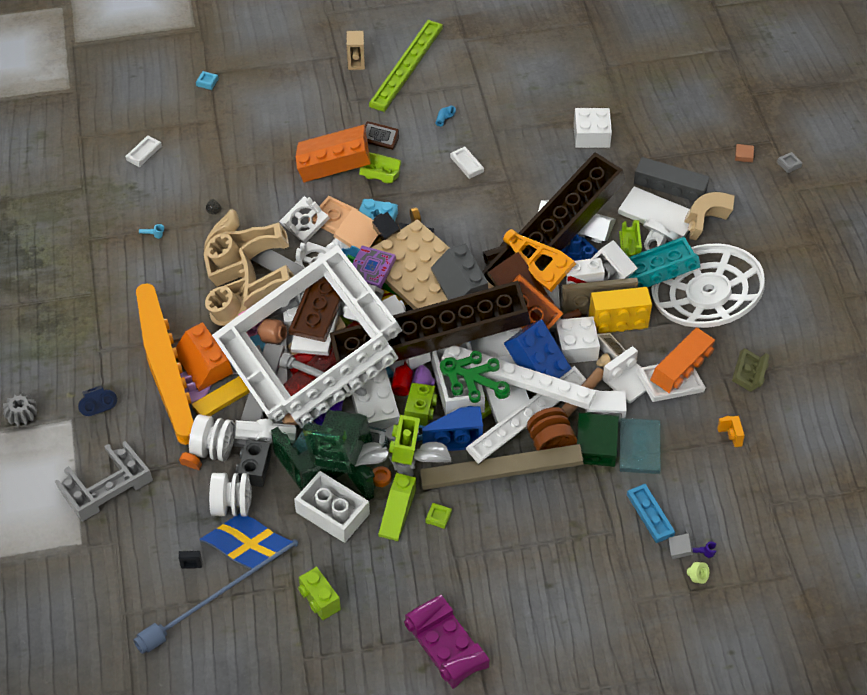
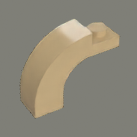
[684,192,734,241]

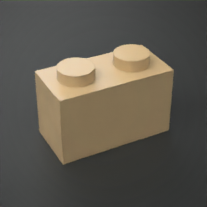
[347,31,365,70]

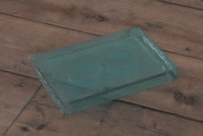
[619,418,661,474]

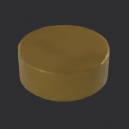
[409,207,421,222]

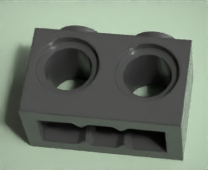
[235,440,272,487]

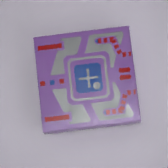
[352,246,396,289]

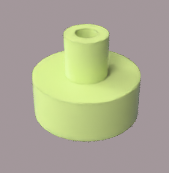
[687,562,710,584]

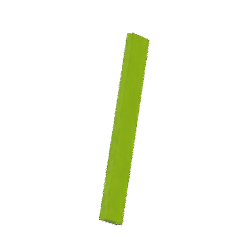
[369,20,443,112]

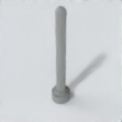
[279,352,367,396]

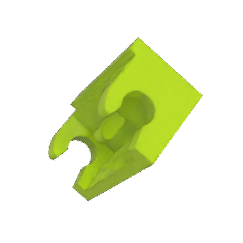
[619,220,642,257]

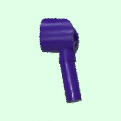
[692,541,717,558]

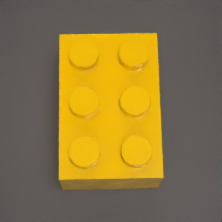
[588,287,652,334]

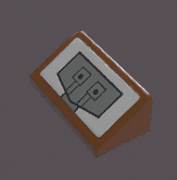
[365,121,399,150]

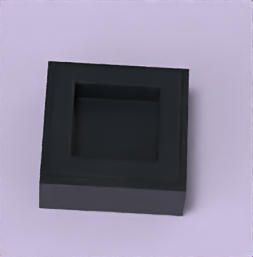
[178,551,202,569]

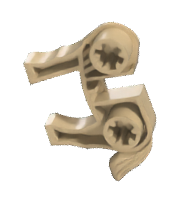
[204,209,294,326]

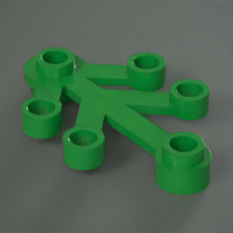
[440,351,510,403]

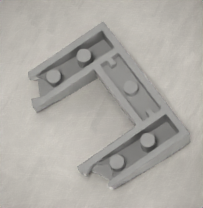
[55,441,153,522]

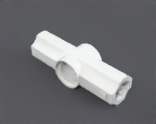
[234,419,296,444]

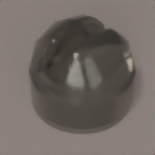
[206,199,222,215]

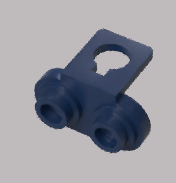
[78,385,117,416]

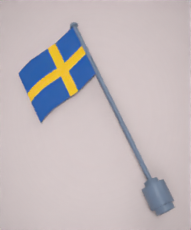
[133,513,298,654]

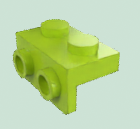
[359,152,401,183]

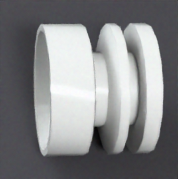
[189,414,234,462]
[209,473,252,516]

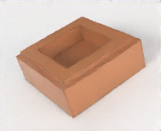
[735,144,754,162]

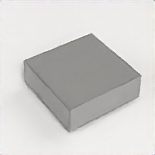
[777,152,802,173]
[669,533,693,559]

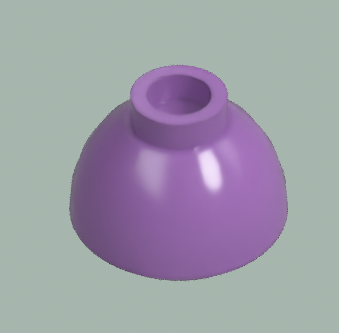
[412,365,435,386]

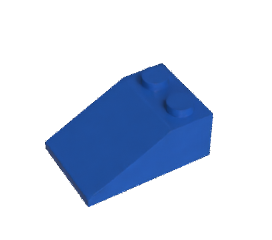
[422,406,483,451]

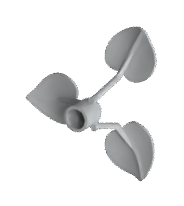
[353,423,451,477]

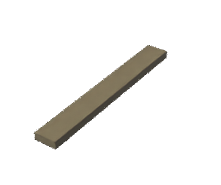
[420,444,584,490]

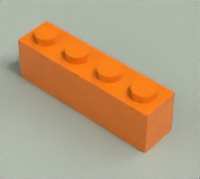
[650,327,715,393]

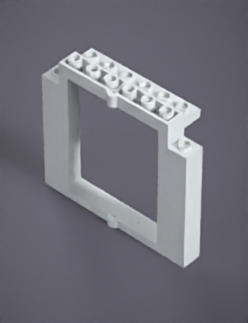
[212,245,402,429]

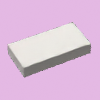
[125,136,162,167]
[450,147,484,179]

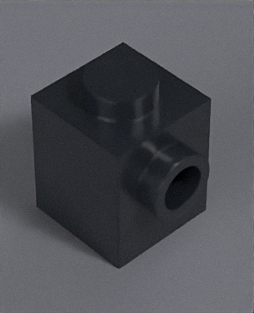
[372,212,400,240]

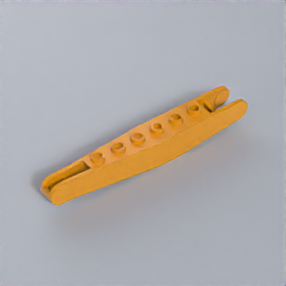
[136,283,193,445]

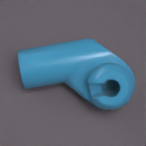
[435,105,456,127]

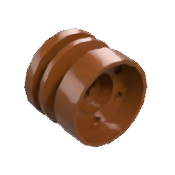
[527,407,577,451]

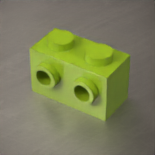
[404,383,438,426]
[389,415,420,465]
[298,567,341,621]

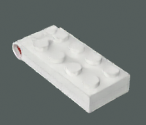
[351,368,400,430]

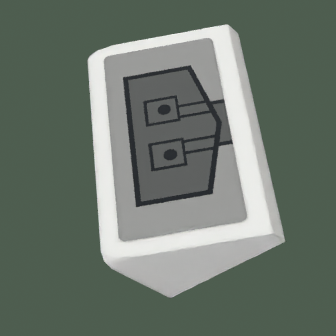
[597,333,626,361]

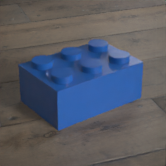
[504,319,572,393]

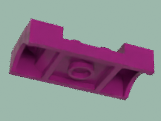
[404,595,490,689]

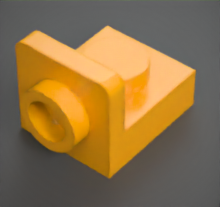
[717,416,745,447]

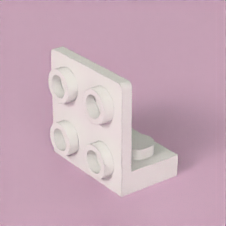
[602,346,647,404]

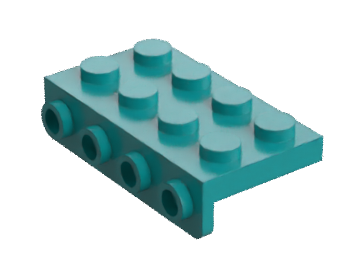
[629,236,701,288]

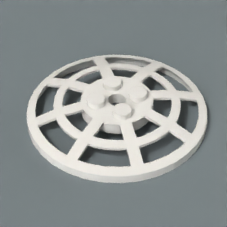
[651,244,765,328]

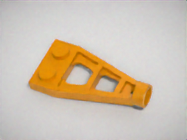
[503,229,576,292]

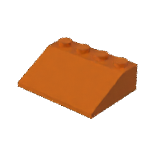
[296,125,371,183]

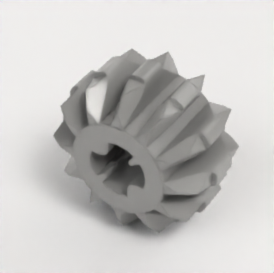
[3,392,37,427]

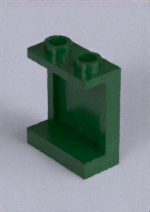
[577,413,619,467]

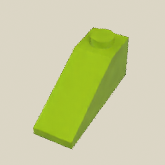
[378,473,416,541]

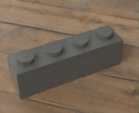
[634,157,710,201]

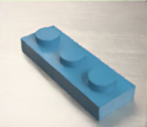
[627,484,675,543]

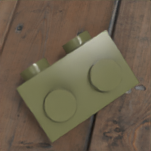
[732,348,770,392]

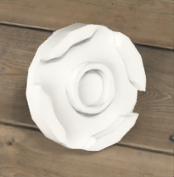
[643,219,679,250]

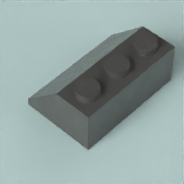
[431,243,488,300]

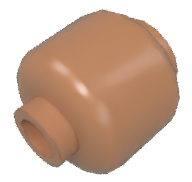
[257,319,287,344]

